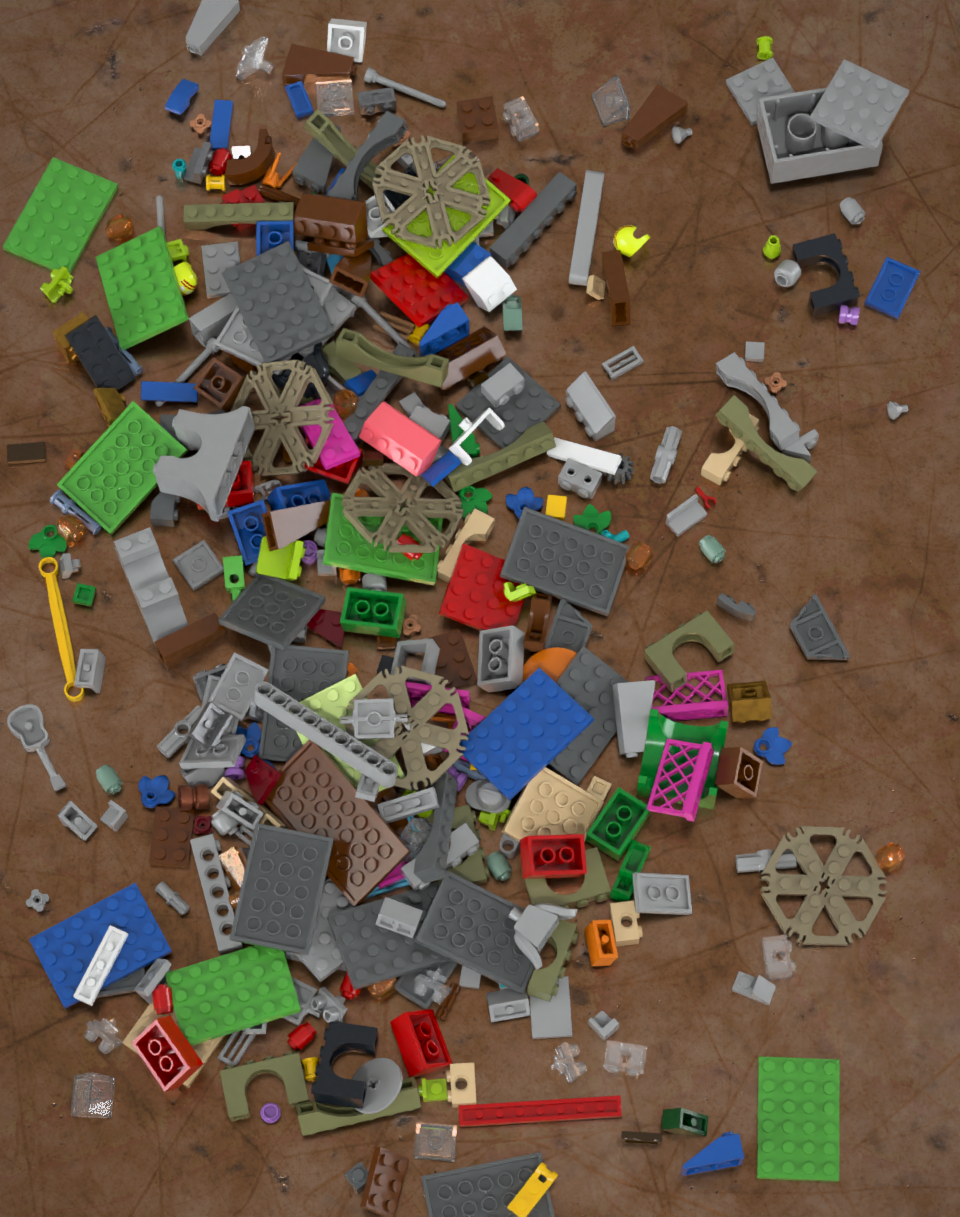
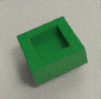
[72,583,97,607]

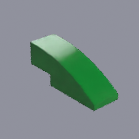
[610,840,651,902]

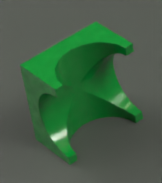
[636,709,728,810]

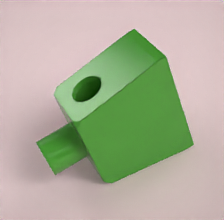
[223,555,246,602]

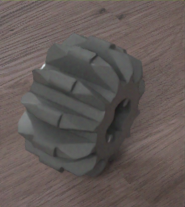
[603,452,635,485]

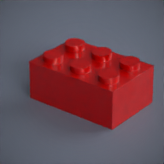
[197,460,255,510]
[520,834,587,879]
[131,1015,203,1092]

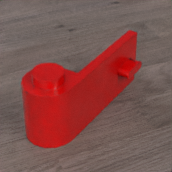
[487,168,537,212]

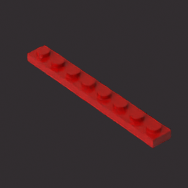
[458,1095,622,1127]

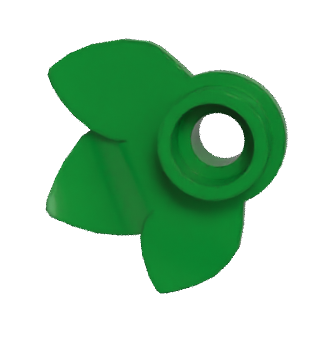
[459,486,493,519]
[573,504,611,535]
[28,525,67,559]

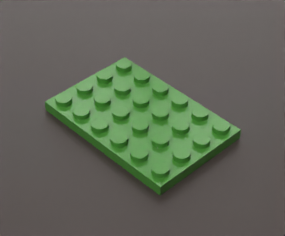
[3,157,118,274]
[96,226,189,350]
[57,401,188,535]
[322,493,443,585]
[165,945,301,1046]
[757,1056,840,1182]

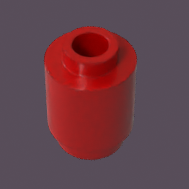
[209,148,232,176]
[397,534,423,561]
[339,972,361,1000]
[152,984,174,1015]
[287,1021,317,1051]

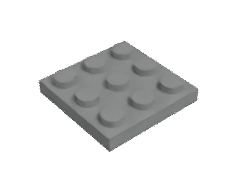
[725,58,795,125]

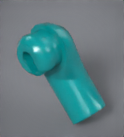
[601,529,630,543]

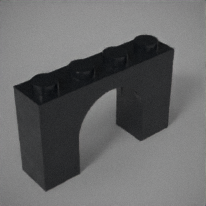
[791,233,860,317]
[311,1021,379,1109]

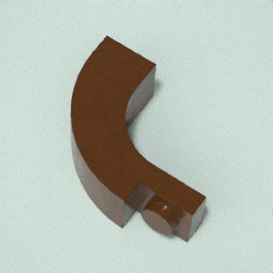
[225,129,275,185]
[523,592,552,651]

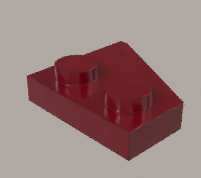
[307,609,345,650]
[244,755,282,806]

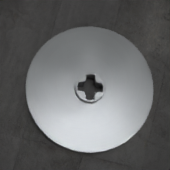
[351,1058,403,1114]

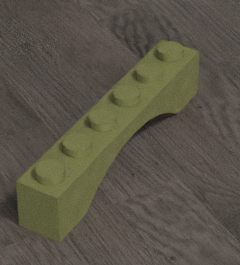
[303,109,386,196]
[183,202,296,230]
[336,328,449,387]
[715,395,817,492]
[445,421,556,492]
[296,1077,421,1136]

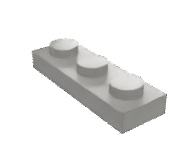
[378,787,439,823]

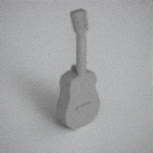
[7,704,66,791]

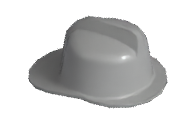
[465,780,511,813]

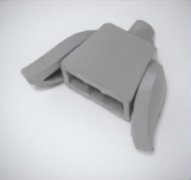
[509,902,577,970]

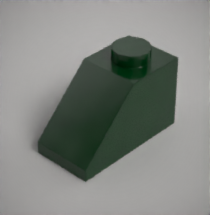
[661,1108,708,1137]

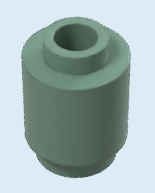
[698,534,726,563]
[95,764,123,794]
[486,851,513,881]

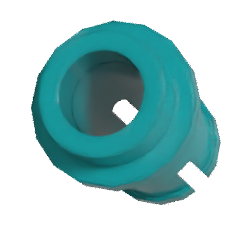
[172,159,187,179]

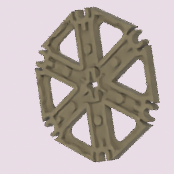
[372,135,490,249]
[230,360,334,476]
[341,463,463,553]
[345,666,469,791]
[760,826,887,946]

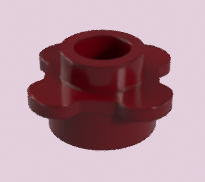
[193,815,213,835]

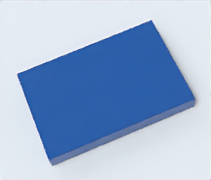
[864,257,921,319]

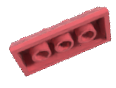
[359,402,442,476]

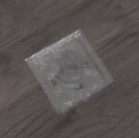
[236,36,274,80]
[316,79,354,117]

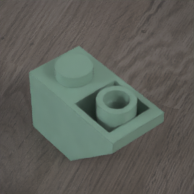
[503,295,522,331]

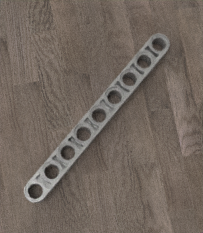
[254,681,397,788]

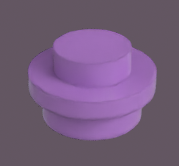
[260,1103,281,1123]

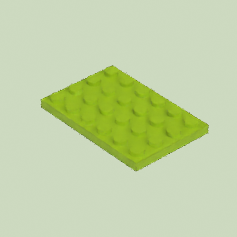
[382,155,511,278]

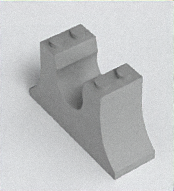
[153,406,255,522]
[114,527,188,645]

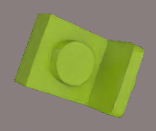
[167,239,189,262]
[504,582,536,602]
[418,1078,448,1102]

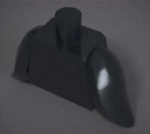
[272,342,330,399]

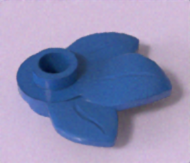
[506,487,543,519]
[235,722,261,757]
[753,727,792,765]
[138,775,175,808]

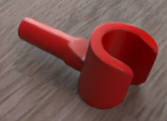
[695,487,716,509]

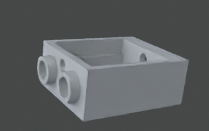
[390,638,440,685]

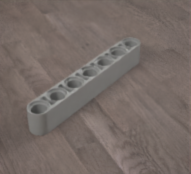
[569,170,605,286]

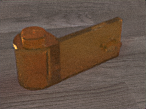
[218,846,246,910]

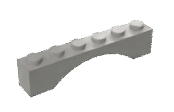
[716,352,800,451]

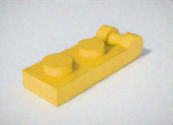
[507,1162,558,1217]

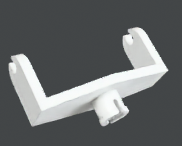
[448,407,505,466]

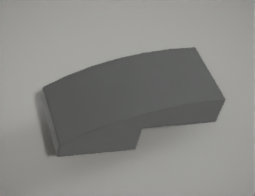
[716,592,756,621]

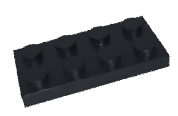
[64,315,136,390]

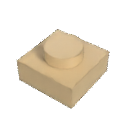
[586,275,606,300]
[586,776,612,802]

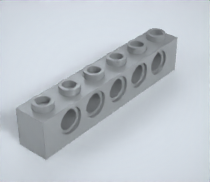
[190,834,243,956]

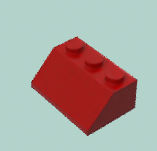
[305,438,364,484]
[390,1009,453,1077]

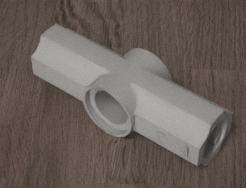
[650,426,682,484]
[157,705,201,758]
[735,849,797,873]

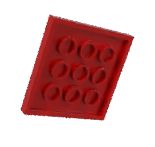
[370,254,469,328]
[438,543,525,631]

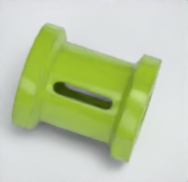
[757,36,773,60]

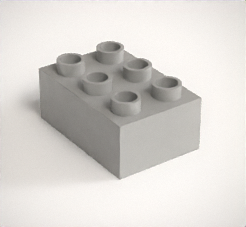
[756,87,883,184]

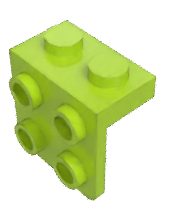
[256,536,305,581]

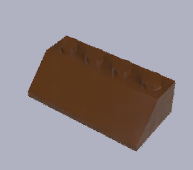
[293,192,368,243]
[434,326,506,390]

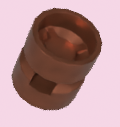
[177,783,209,811]

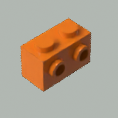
[584,920,618,967]

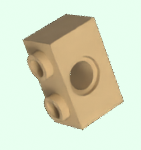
[610,900,643,947]
[446,1063,476,1108]

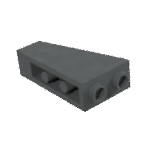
[292,124,341,195]

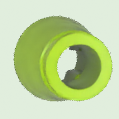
[763,235,781,259]

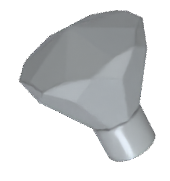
[672,126,692,144]
[887,401,908,420]

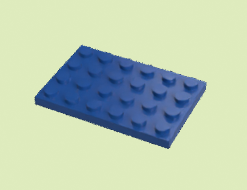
[457,668,594,801]
[29,883,172,1009]

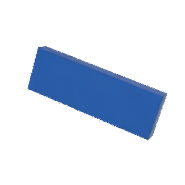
[210,100,233,151]
[140,381,197,403]

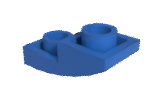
[165,79,199,115]

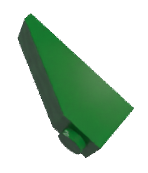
[448,404,480,458]

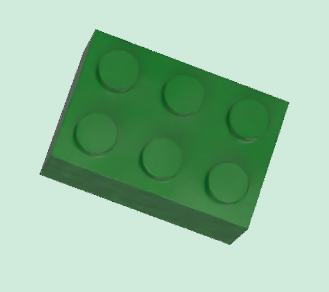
[340,587,407,638]
[586,787,651,862]

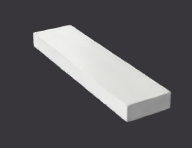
[547,437,622,475]
[73,925,128,1006]

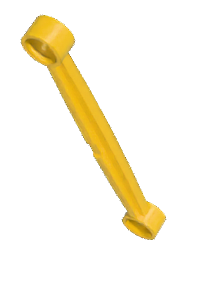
[39,557,85,702]

